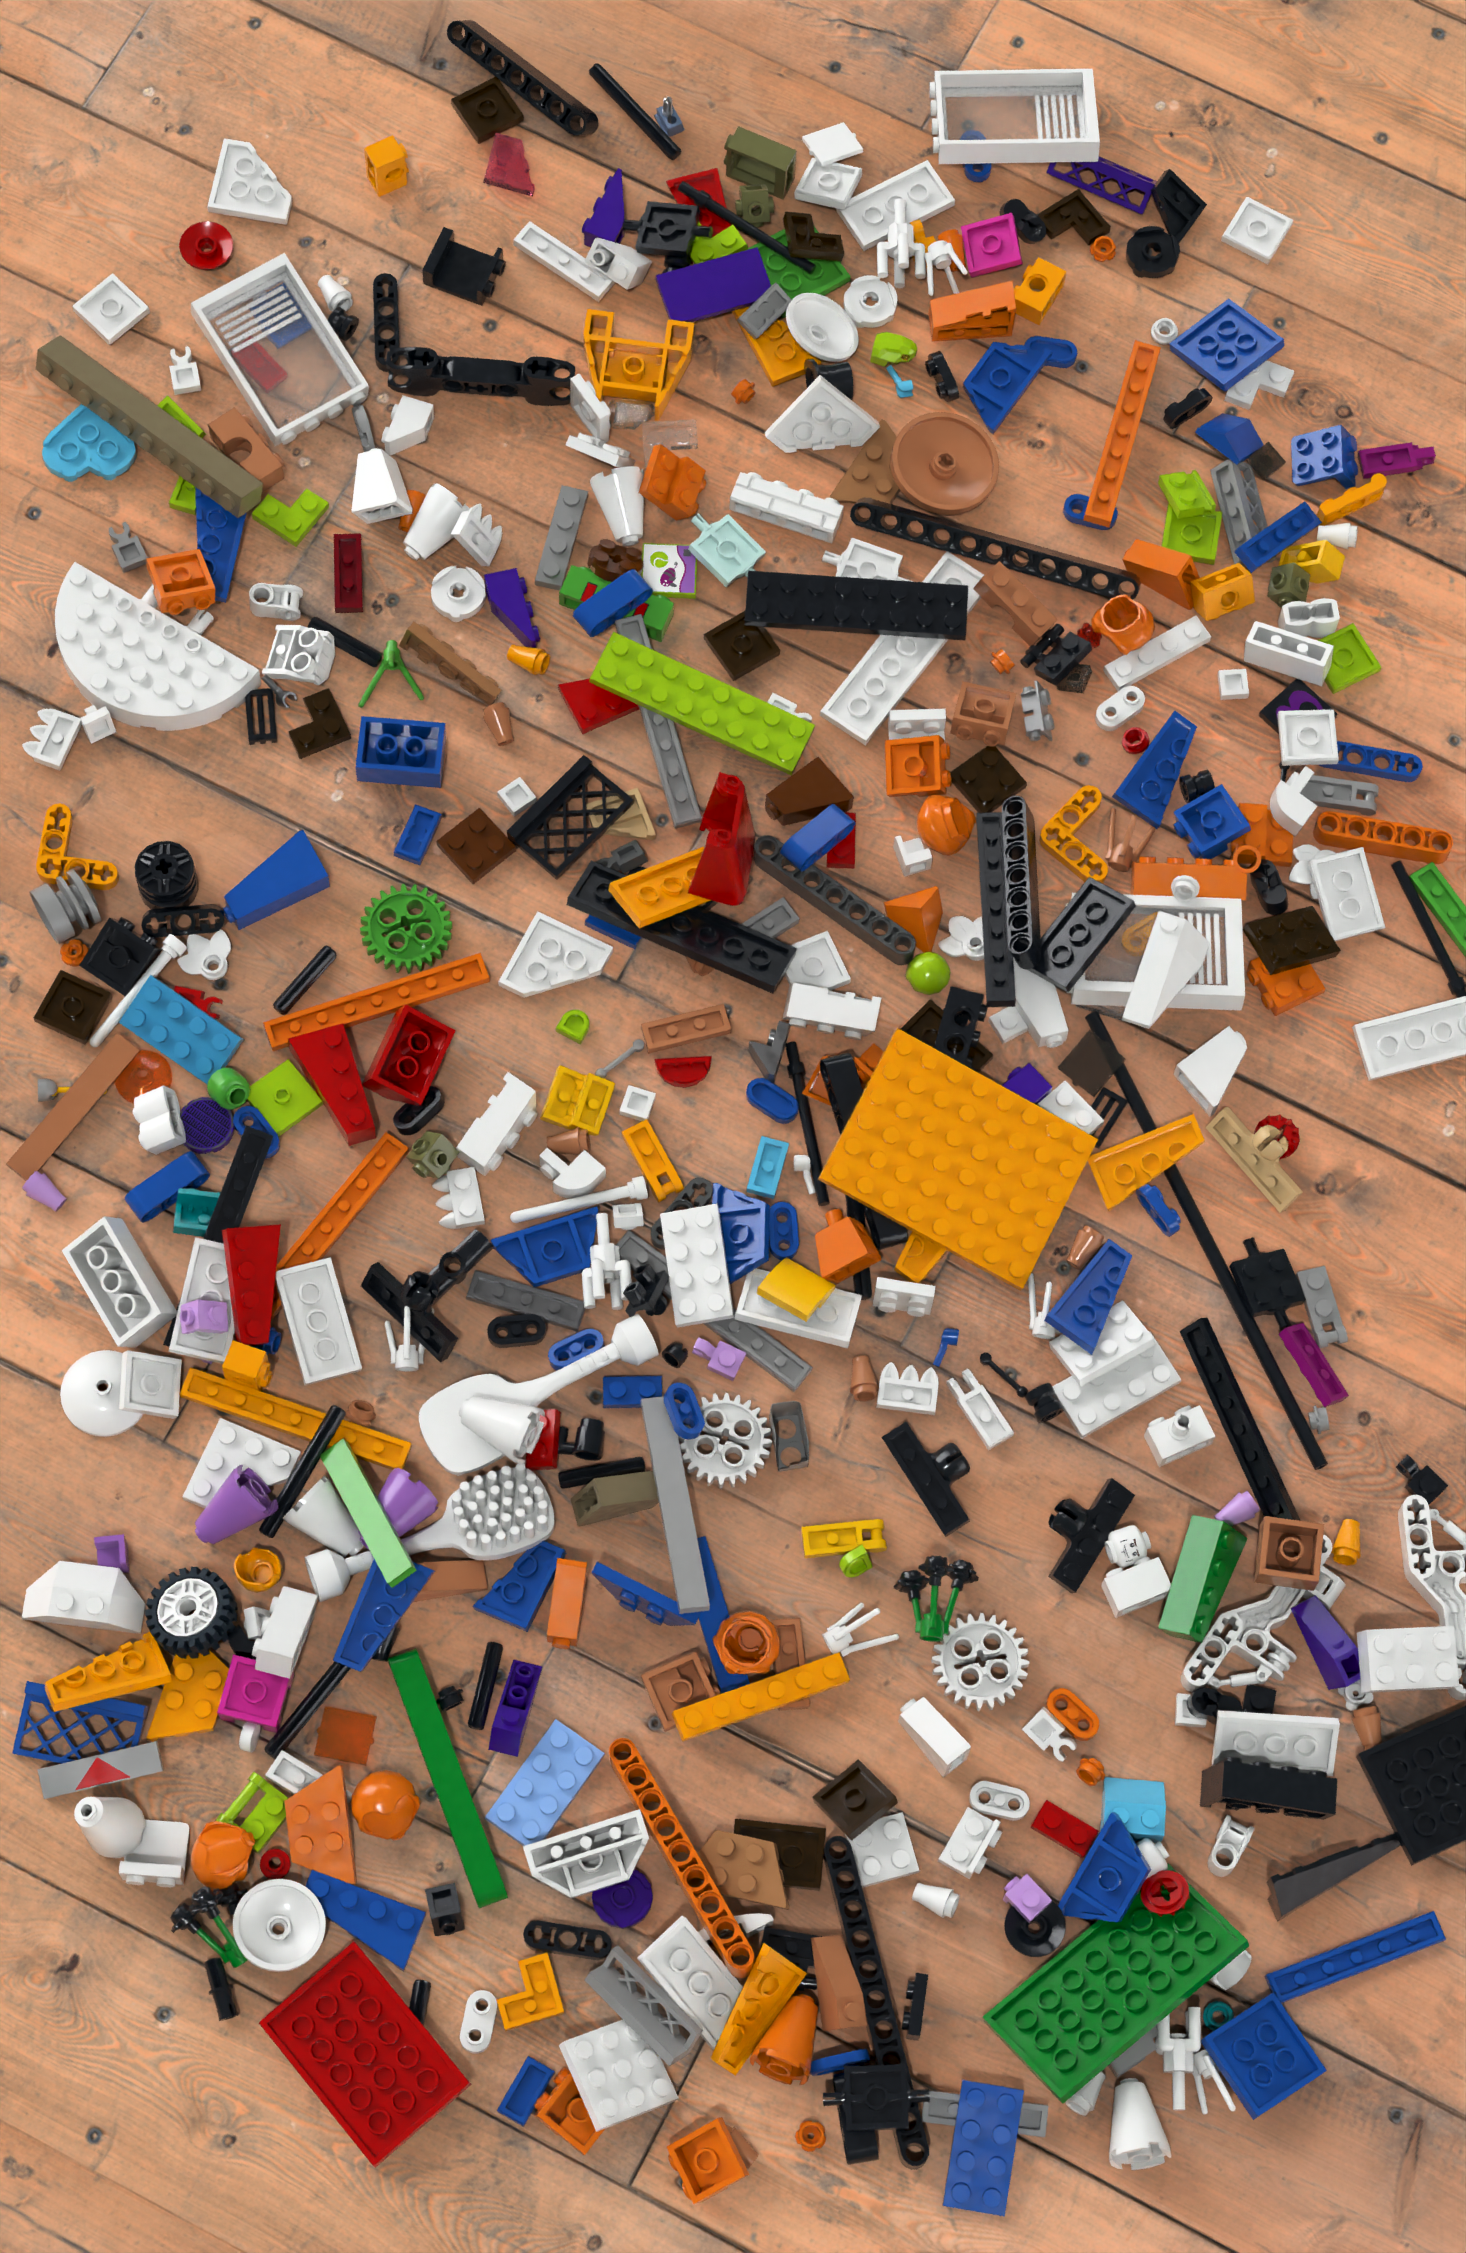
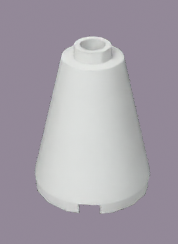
[590,466,644,546]
[403,483,470,561]
[459,1396,545,1465]
[283,1475,363,1557]
[74,1797,145,1858]
[1109,2078,1172,2170]

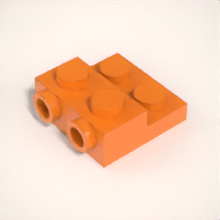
[638,444,706,521]
[146,549,215,615]
[885,735,951,797]
[1230,803,1293,867]
[1247,957,1326,1016]
[533,2067,606,2155]
[666,2117,750,2204]

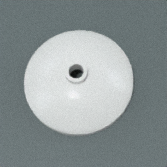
[786,293,859,362]
[60,1350,143,1437]
[233,1879,326,1972]

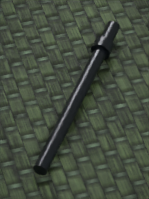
[678,181,816,274]
[1391,861,1466,998]
[785,1042,830,1206]

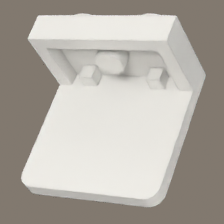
[119,1820,190,1888]

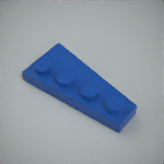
[195,488,247,603]
[1112,710,1197,829]
[1044,1239,1132,1355]
[305,1870,426,1972]

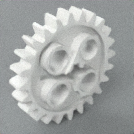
[678,1393,772,1488]
[931,1613,1029,1711]

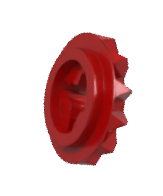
[1254,1114,1300,1159]
[1141,1870,1190,1917]

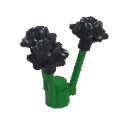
[894,1555,979,1642]
[170,1883,248,1968]

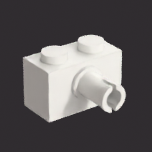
[1144,1405,1215,1467]

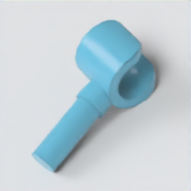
[886,365,913,398]

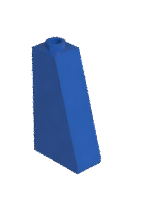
[222,830,330,930]

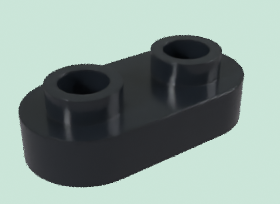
[925,351,959,402]
[1163,388,1213,429]
[393,1086,445,1135]
[487,1314,546,1348]

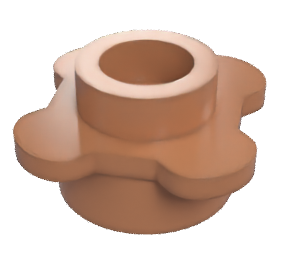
[345,1400,376,1426]

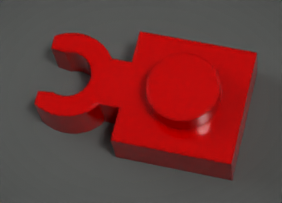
[174,986,223,1019]

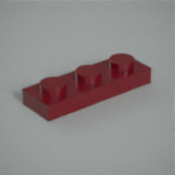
[334,533,363,613]

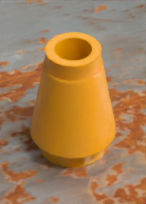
[507,644,550,675]
[1331,1519,1361,1566]

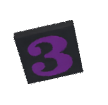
[1259,679,1338,734]

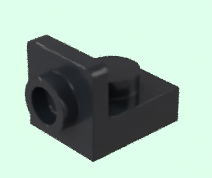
[1242,1685,1277,1714]
[425,1883,465,1936]

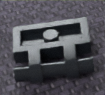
[1020,624,1092,686]
[761,1927,822,1991]

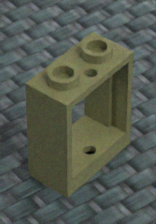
[724,126,797,200]

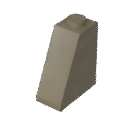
[571,1471,659,1527]

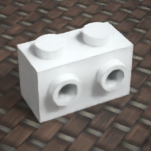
[1101,1557,1171,1618]

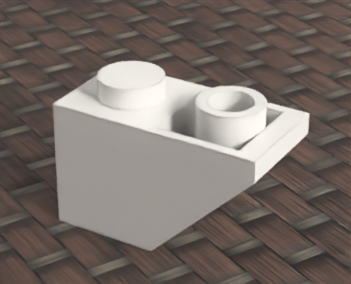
[585,237,652,290]
[381,395,434,456]

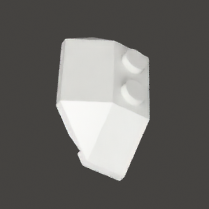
[22,1561,146,1634]
[523,1809,649,1899]

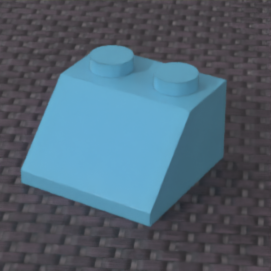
[1100,1777,1166,1843]

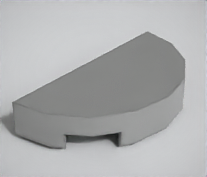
[352,405,375,452]

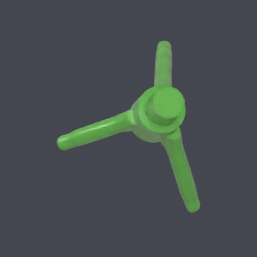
[358,640,424,708]

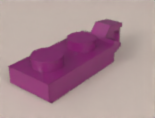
[1358,442,1436,479]

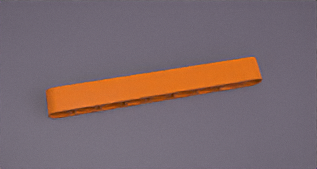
[609,1738,755,1978]

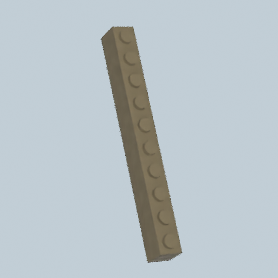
[36,335,263,518]

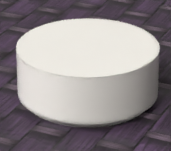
[239,1722,261,1753]

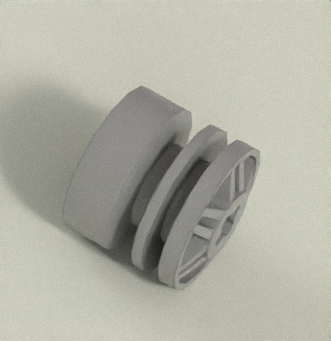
[29,869,101,944]

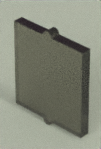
[1058,1030,1126,1097]

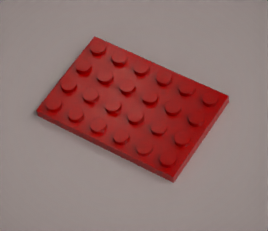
[259,1941,472,2168]

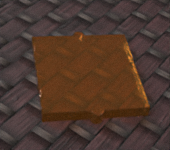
[314,1706,377,1766]

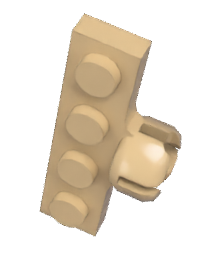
[1205,1107,1303,1213]

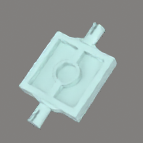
[688,513,766,587]

